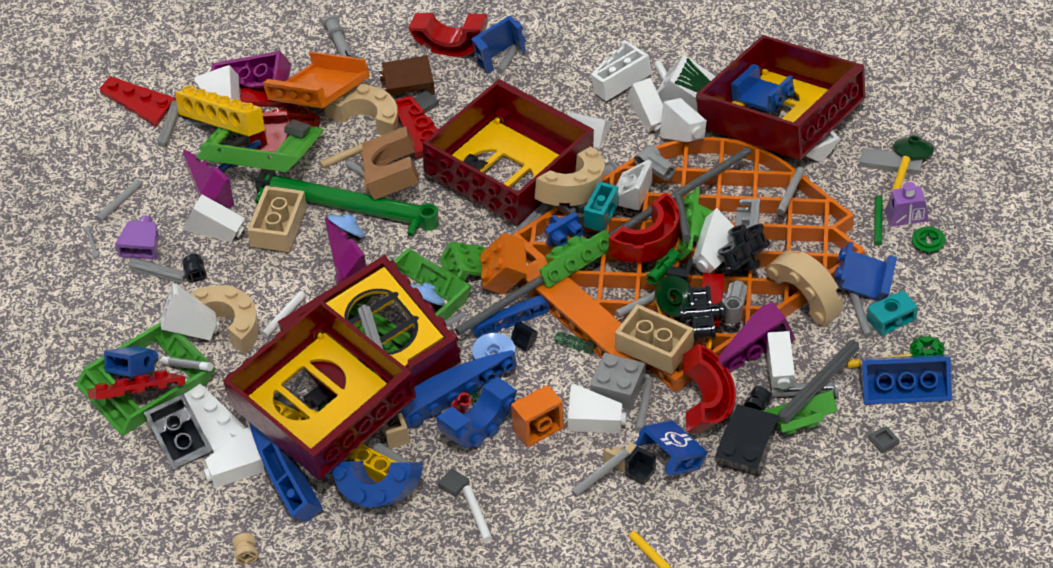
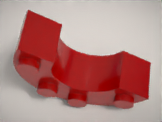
[408,13,488,58]
[608,192,679,263]
[683,344,736,434]

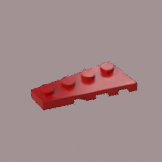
[99,76,176,127]
[395,96,438,159]
[87,370,185,400]

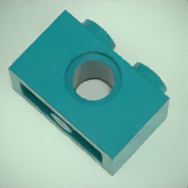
[584,181,619,231]
[867,290,918,336]

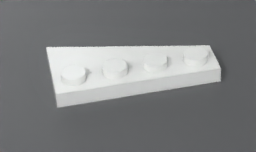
[184,384,246,453]

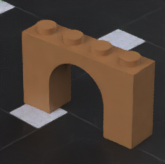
[360,126,419,200]

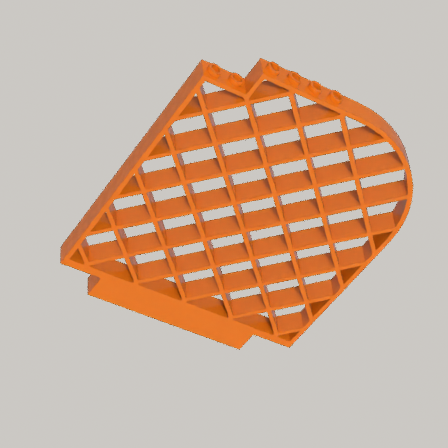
[512,137,865,393]

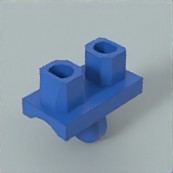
[545,211,583,247]

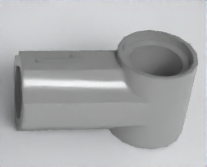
[634,145,676,181]
[723,280,748,324]

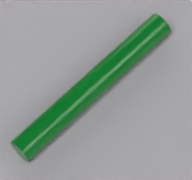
[874,195,883,245]

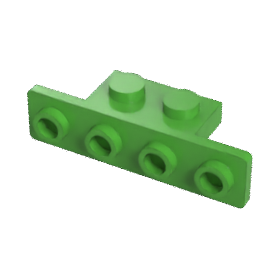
[677,188,712,261]
[539,230,610,288]
[762,391,837,435]

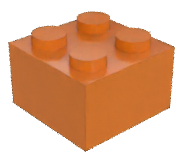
[480,233,527,294]
[511,385,564,448]

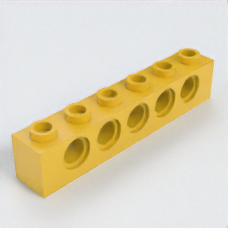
[175,85,265,136]

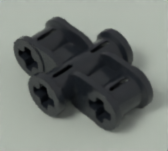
[718,224,770,272]
[679,285,724,341]

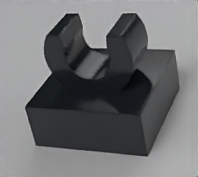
[510,321,538,351]

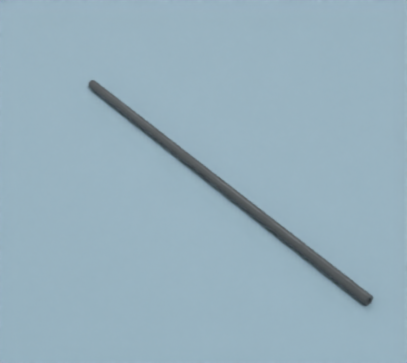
[455,147,751,336]

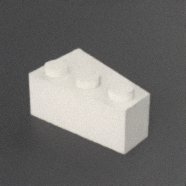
[591,40,652,101]

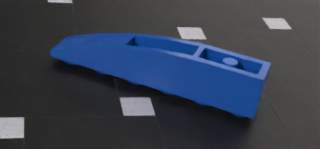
[396,350,517,429]
[249,422,323,522]

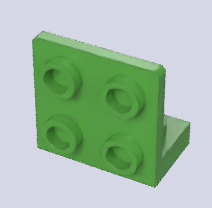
[439,242,486,281]

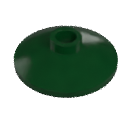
[893,136,934,159]
[655,275,690,317]

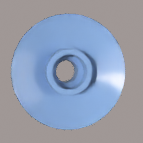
[328,213,365,238]
[410,282,445,306]
[472,333,515,359]

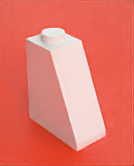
[195,65,240,100]
[626,78,663,133]
[659,98,707,142]
[183,194,245,242]
[693,208,734,273]
[160,283,219,341]
[766,331,795,389]
[568,384,626,433]
[204,427,265,488]

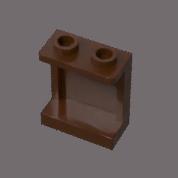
[379,55,435,96]

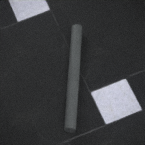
[675,195,691,242]

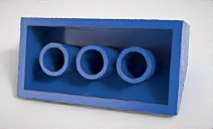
[860,354,952,404]

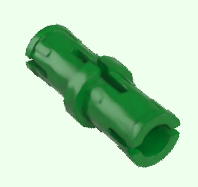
[646,248,681,285]

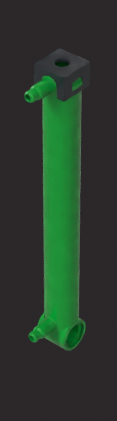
[255,169,439,236]

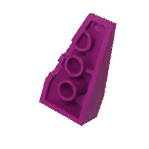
[211,51,291,88]
[183,150,234,209]
[325,217,366,284]
[718,301,796,372]

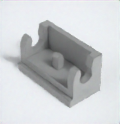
[735,198,760,228]

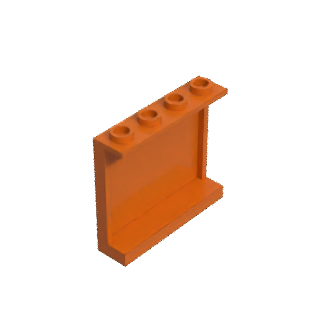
[263,51,370,109]

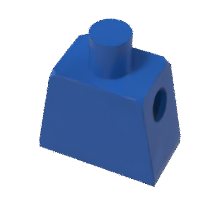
[104,346,158,377]

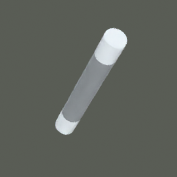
[160,356,213,371]

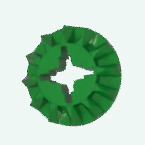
[912,226,946,254]
[910,334,945,356]

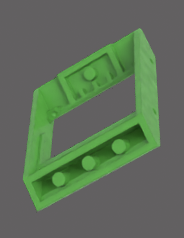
[196,127,324,172]
[348,248,472,353]
[76,322,216,436]

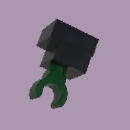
[303,384,331,412]

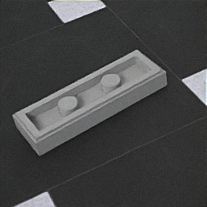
[859,148,923,175]

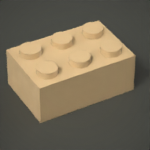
[247,186,307,252]
[615,304,694,374]

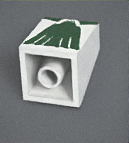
[657,54,716,113]

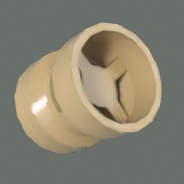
[232,533,258,565]

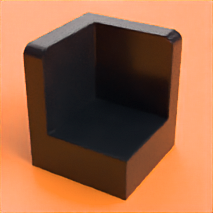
[667,259,693,285]
[625,446,656,485]

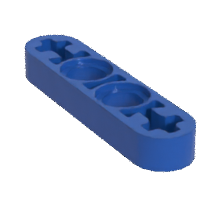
[471,296,550,338]

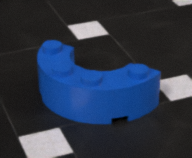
[436,377,517,448]
[332,461,423,507]

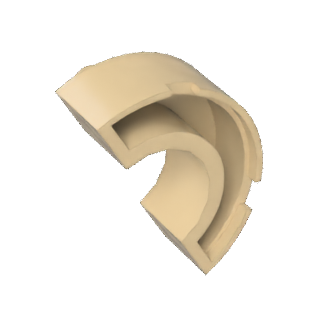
[324,84,399,136]
[535,146,605,206]
[764,250,843,328]
[190,285,259,355]

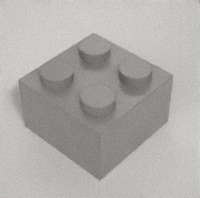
[590,353,646,411]

